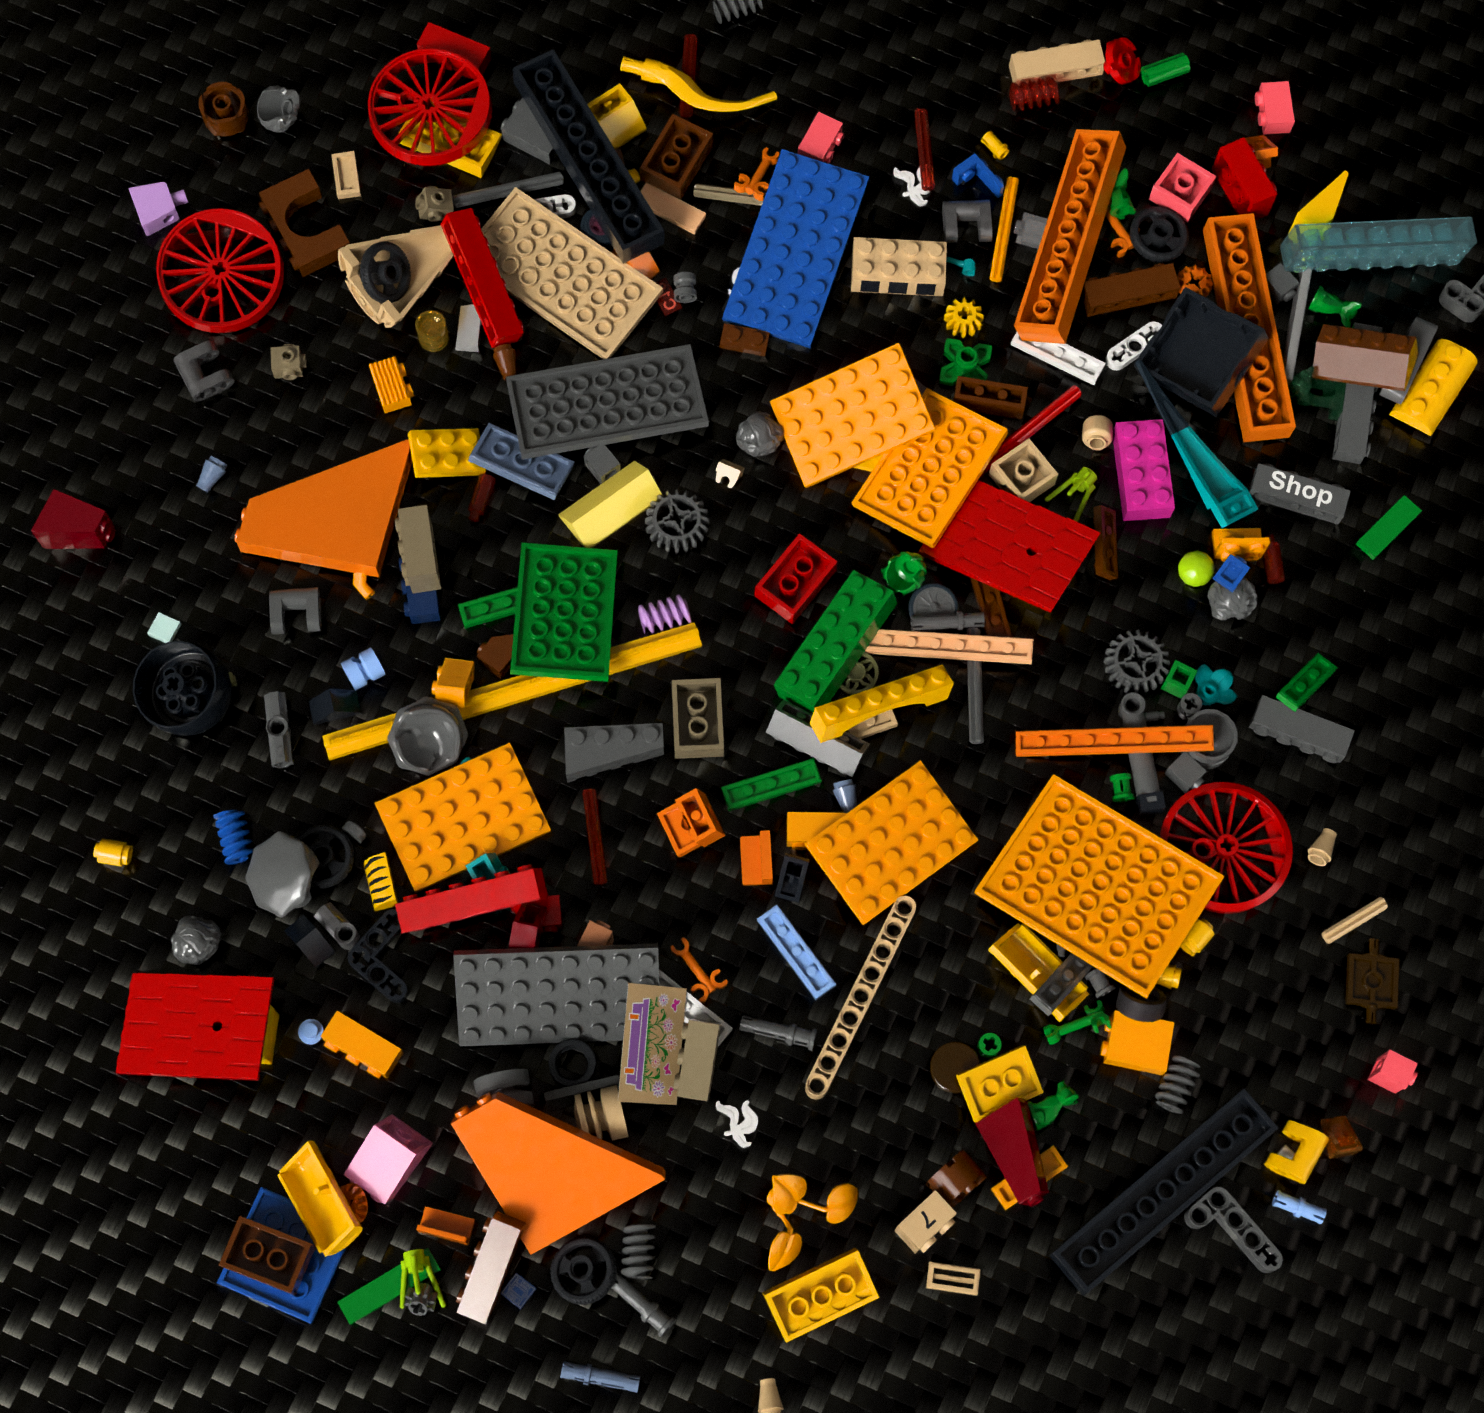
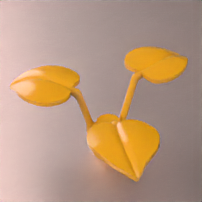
[767,1174,858,1271]

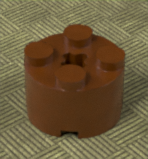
[199,82,249,136]
[926,1149,987,1209]

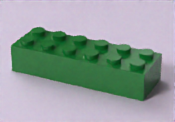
[774,570,897,714]

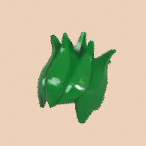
[881,551,927,596]

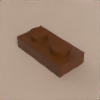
[720,323,770,356]

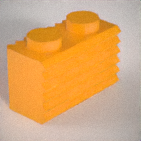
[369,356,414,413]
[432,658,475,708]

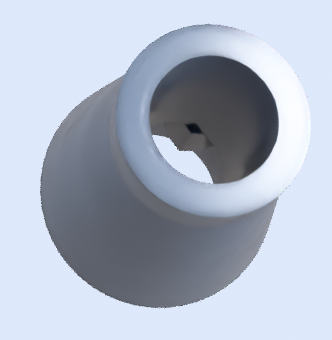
[196,456,227,493]
[832,779,857,813]

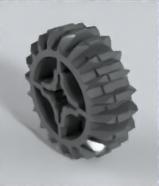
[645,489,709,553]
[1104,629,1170,694]

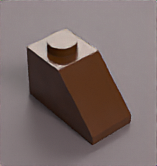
[477,634,513,679]

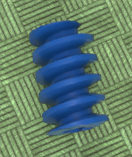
[213,810,254,865]

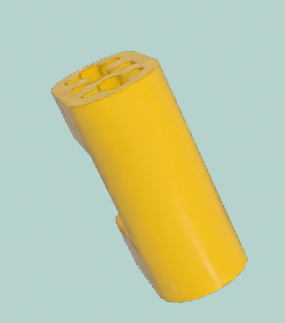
[1264,1120,1329,1184]

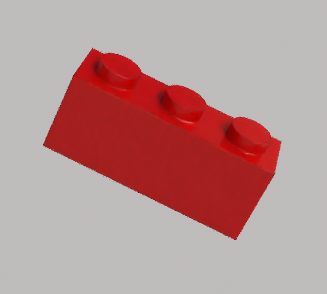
[417,22,492,79]

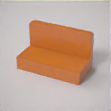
[740,830,773,886]
[416,1206,475,1245]

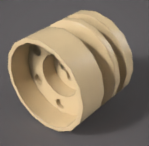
[574,1085,629,1141]

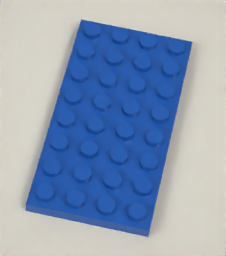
[722,149,869,349]

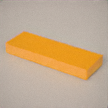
[991,1145,1068,1210]

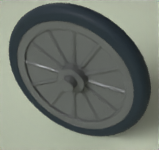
[908,583,959,633]

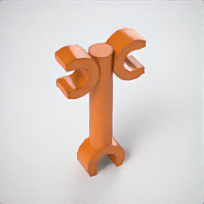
[734,147,779,201]
[1105,199,1140,258]
[670,937,728,1003]

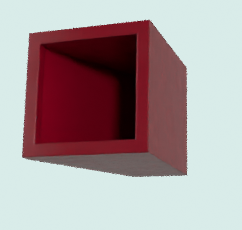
[31,489,116,549]

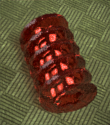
[1009,76,1060,112]

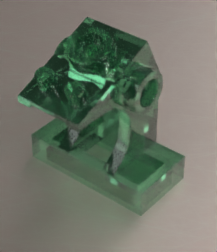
[1289,366,1346,421]

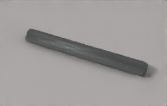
[452,172,564,208]
[966,627,984,744]

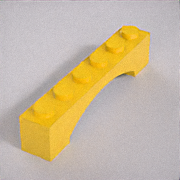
[810,665,954,743]

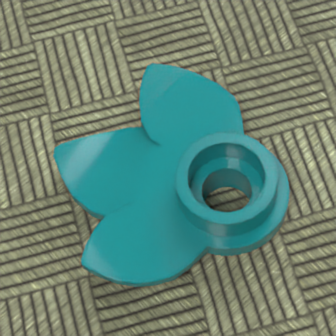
[1194,664,1237,705]

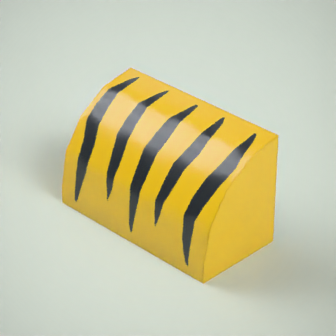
[364,852,398,912]

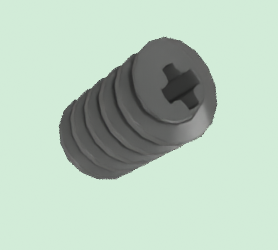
[713,0,763,24]
[1155,1056,1200,1114]
[621,1224,656,1279]

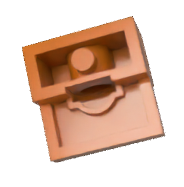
[657,788,725,857]

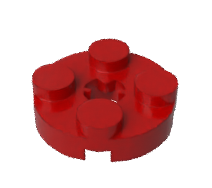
[1103,37,1141,85]

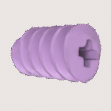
[638,595,691,634]

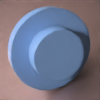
[298,1019,324,1045]

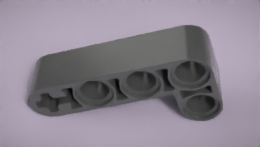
[1439,275,1484,322]
[1379,316,1438,405]
[1184,1187,1283,1273]

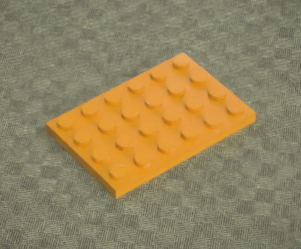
[770,343,936,488]
[852,388,1008,549]
[375,743,551,893]
[805,760,978,925]

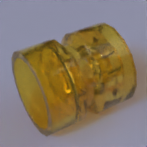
[415,310,449,352]

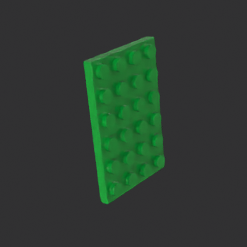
[510,543,618,682]

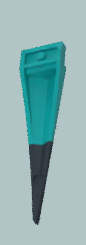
[1136,359,1258,529]

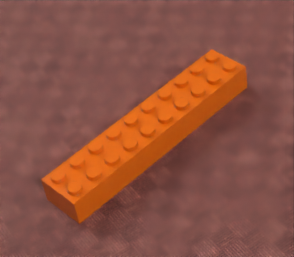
[1014,129,1126,344]
[1203,213,1296,442]

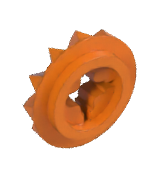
[1177,264,1213,297]
[340,1183,368,1223]

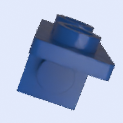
[952,153,1004,198]
[1213,554,1250,593]

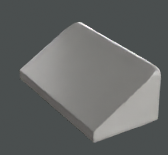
[455,304,482,352]

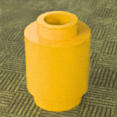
[93,838,133,867]
[1180,918,1215,956]

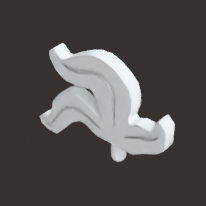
[893,166,932,207]
[716,1100,758,1148]

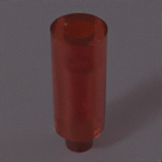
[468,474,496,522]
[1263,535,1285,584]

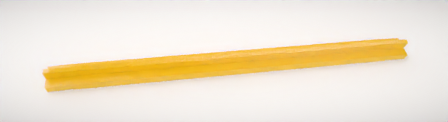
[322,622,702,760]

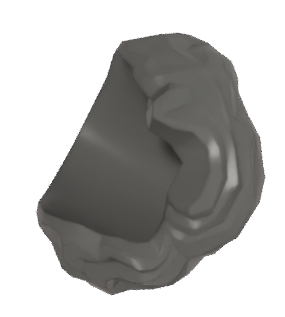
[257,85,301,133]
[736,411,784,457]
[1208,577,1258,620]
[171,915,221,965]

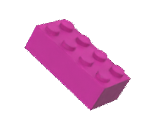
[1113,419,1175,521]

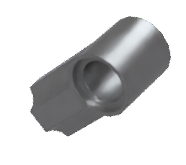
[314,902,360,950]

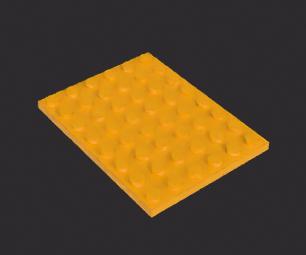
[975,774,1224,999]

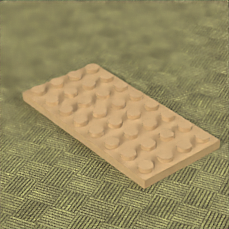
[481,187,664,360]

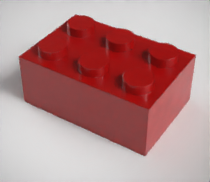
[1212,137,1277,221]
[755,533,838,624]

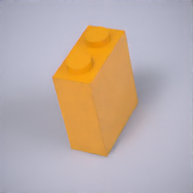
[1100,1010,1174,1075]

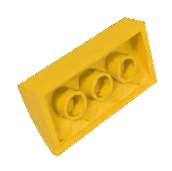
[399,114,502,178]
[762,1248,879,1343]

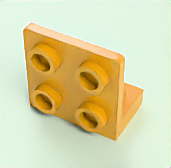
[1212,528,1270,562]

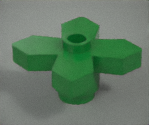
[939,338,992,386]

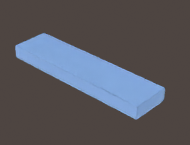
[757,905,836,1000]

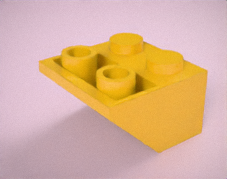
[587,83,647,150]

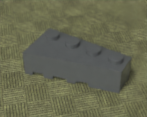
[564,723,664,783]

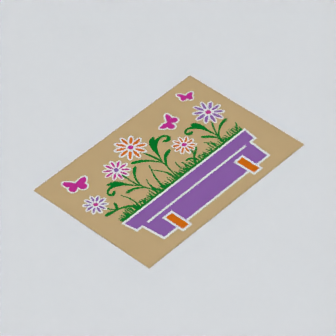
[618,983,687,1105]

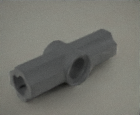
[264,691,294,768]

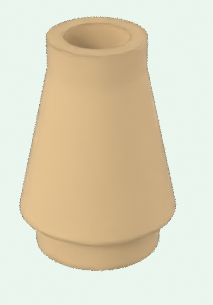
[1308,828,1337,866]
[758,1378,784,1413]

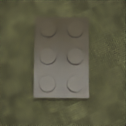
[395,505,441,593]
[672,678,724,759]
[673,1018,721,1101]

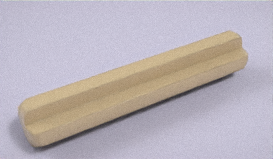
[1322,897,1388,944]

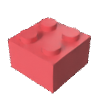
[1149,153,1216,223]

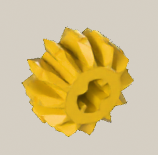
[944,297,984,338]

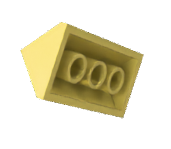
[558,461,663,548]

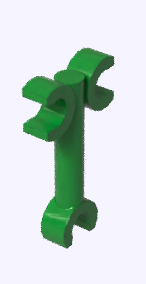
[1043,1000,1112,1045]

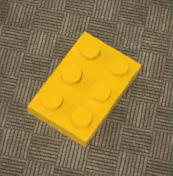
[408,428,486,478]
[956,1045,1044,1123]

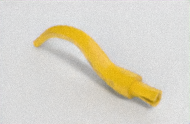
[620,56,777,112]

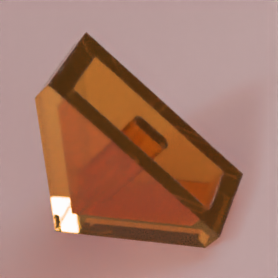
[1321,1116,1362,1159]

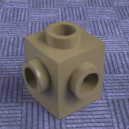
[415,186,454,222]
[271,344,307,380]

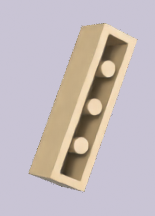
[1009,40,1105,90]

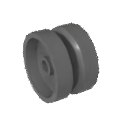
[1181,709,1238,770]
[474,1069,535,1107]

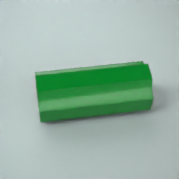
[1141,52,1191,87]

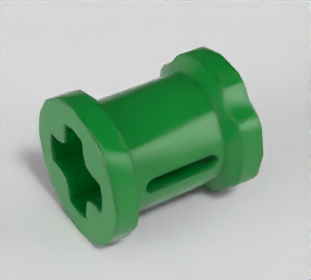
[1109,773,1135,803]
[977,1033,1002,1059]

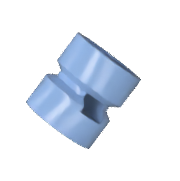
[340,647,386,691]

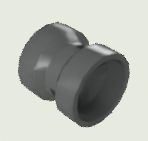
[673,272,697,303]

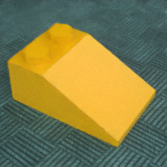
[1288,170,1349,252]

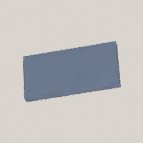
[468,423,575,500]

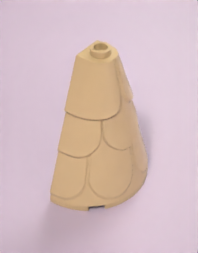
[338,225,454,328]

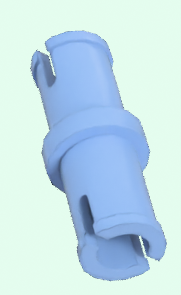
[1272,1190,1327,1224]

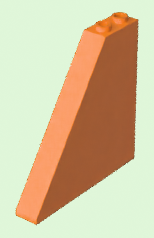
[235,439,412,577]
[451,1092,666,1255]

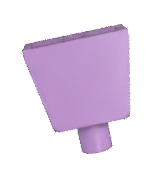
[128,182,188,236]

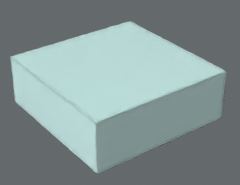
[147,612,182,643]

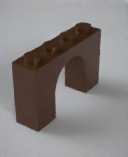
[258,169,350,277]

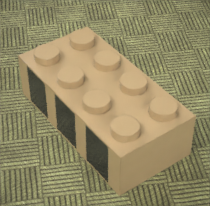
[851,237,947,296]

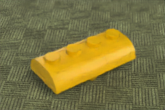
[1389,339,1478,436]
[988,923,1089,1022]
[277,1141,363,1257]

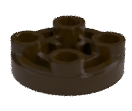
[930,1042,981,1093]

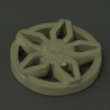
[840,652,879,695]

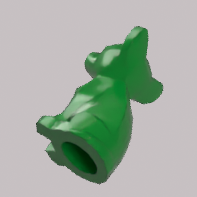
[1109,168,1136,220]
[1309,286,1362,328]
[1027,1081,1079,1131]

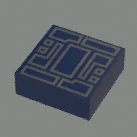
[500,1273,537,1310]

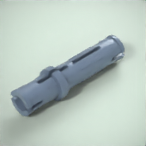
[560,1361,640,1393]

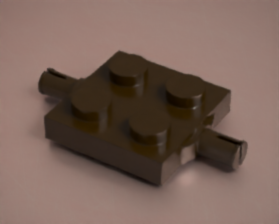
[1345,938,1399,1024]

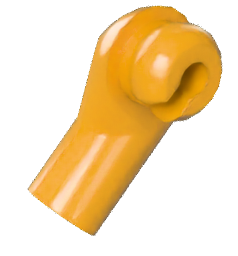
[353,573,375,600]

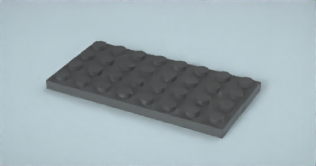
[506,344,709,460]
[454,943,660,1046]

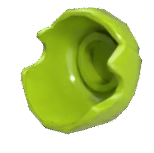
[1178,550,1215,587]

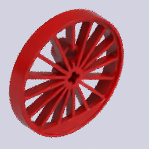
[368,48,492,166]
[156,209,284,333]
[1159,782,1293,914]

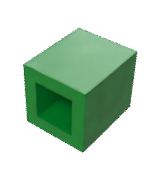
[1161,660,1198,699]

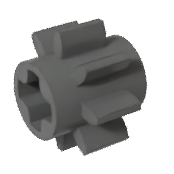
[404,1283,438,1316]

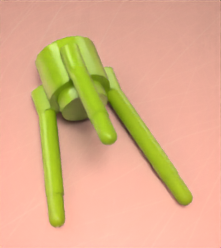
[1045,467,1097,522]
[400,1249,446,1309]

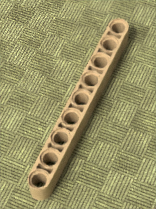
[805,895,916,1100]

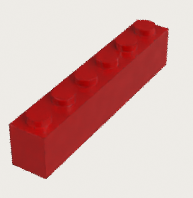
[441,208,524,348]
[395,864,548,933]

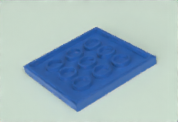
[217,1187,346,1324]

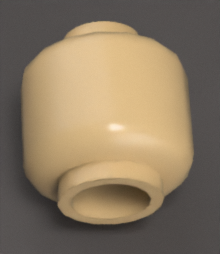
[1082,415,1113,450]

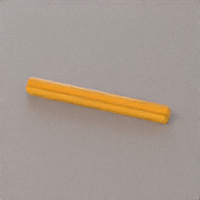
[989,176,1019,282]

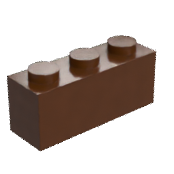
[953,376,1028,420]

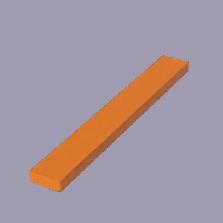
[1016,725,1214,757]

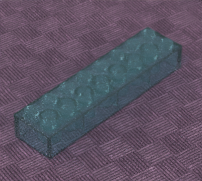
[1280,217,1477,273]

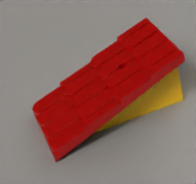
[918,480,1100,613]
[116,973,279,1081]

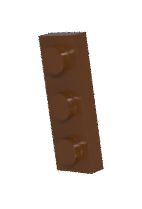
[1093,505,1118,580]

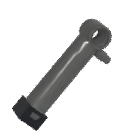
[1118,692,1166,817]

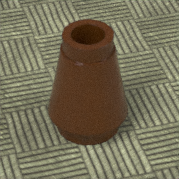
[493,344,517,381]

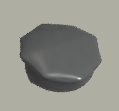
[387,696,468,776]
[245,831,320,918]

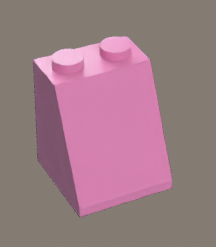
[344,1114,433,1204]

